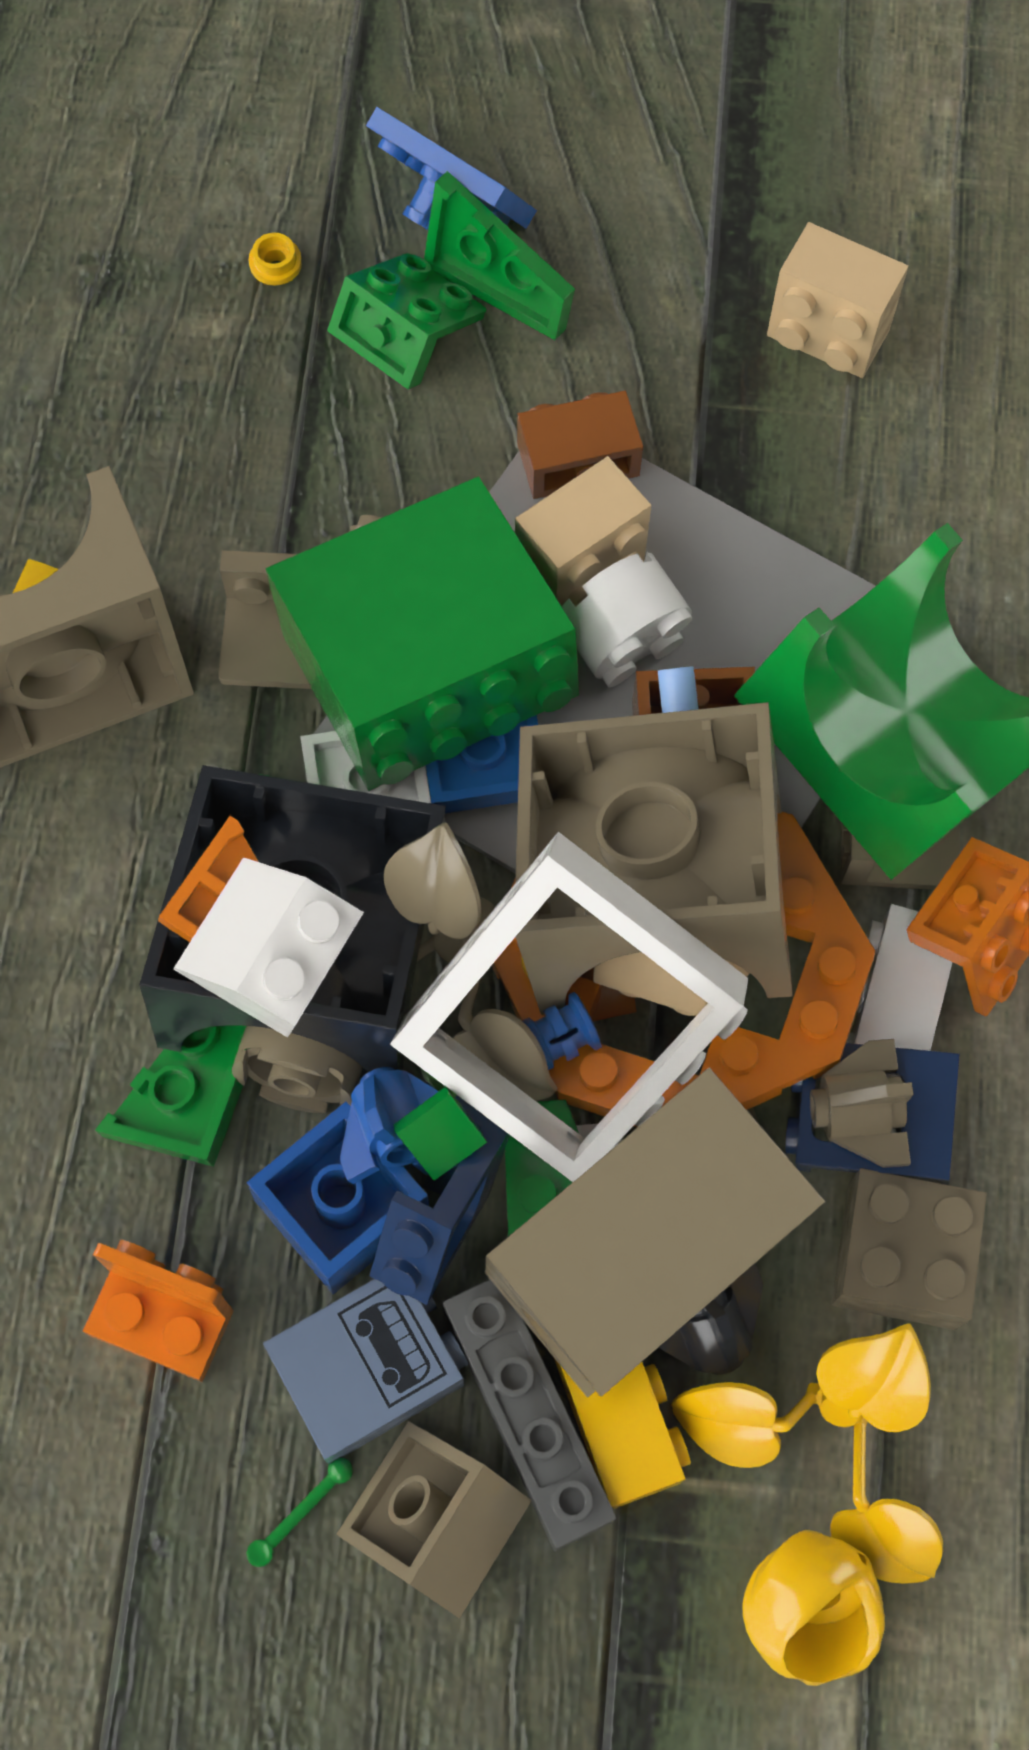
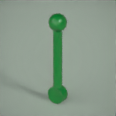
[246,1457,353,1567]

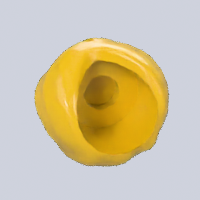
[742,1530,885,1686]

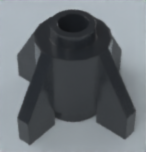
[658,1263,764,1375]

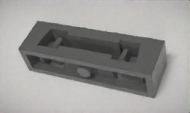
[443,1280,617,1552]

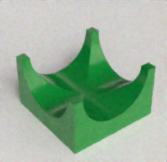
[734,523,1029,880]

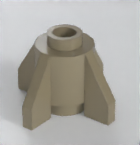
[810,1039,913,1168]

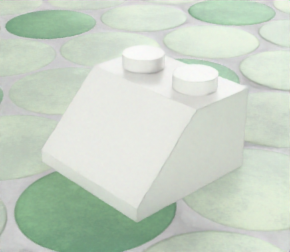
[174,857,364,1038]

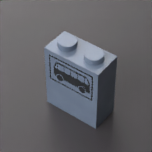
[263,1279,468,1464]

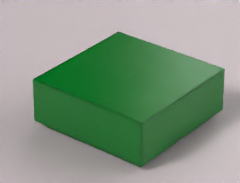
[393,1087,487,1181]

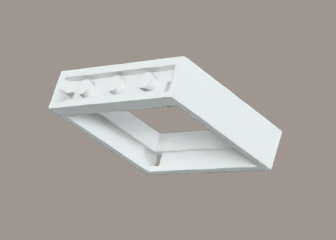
[390,832,748,1182]

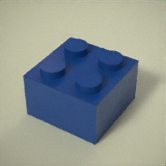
[247,1101,429,1295]

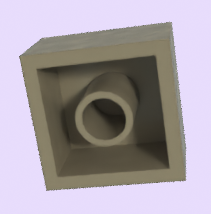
[831,1168,987,1330]

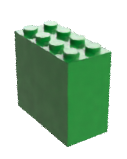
[265,476,579,792]

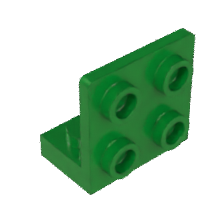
[327,253,487,390]

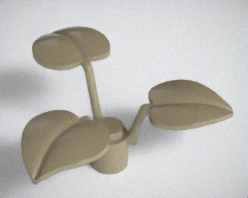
[384,823,558,1101]

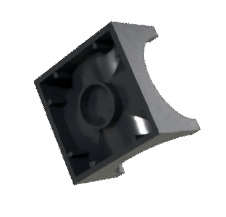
[139,765,445,1072]

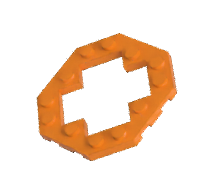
[491,812,875,1127]

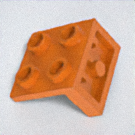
[906,837,1029,1017]
[83,1240,234,1382]

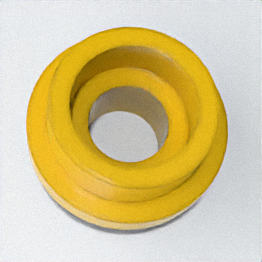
[249,233,302,286]

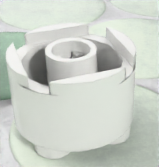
[562,552,692,687]

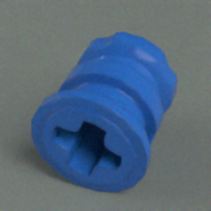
[522,991,602,1070]

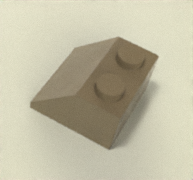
[336,1421,532,1619]

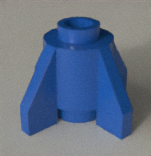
[340,1067,439,1184]

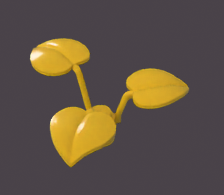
[671,1323,943,1584]

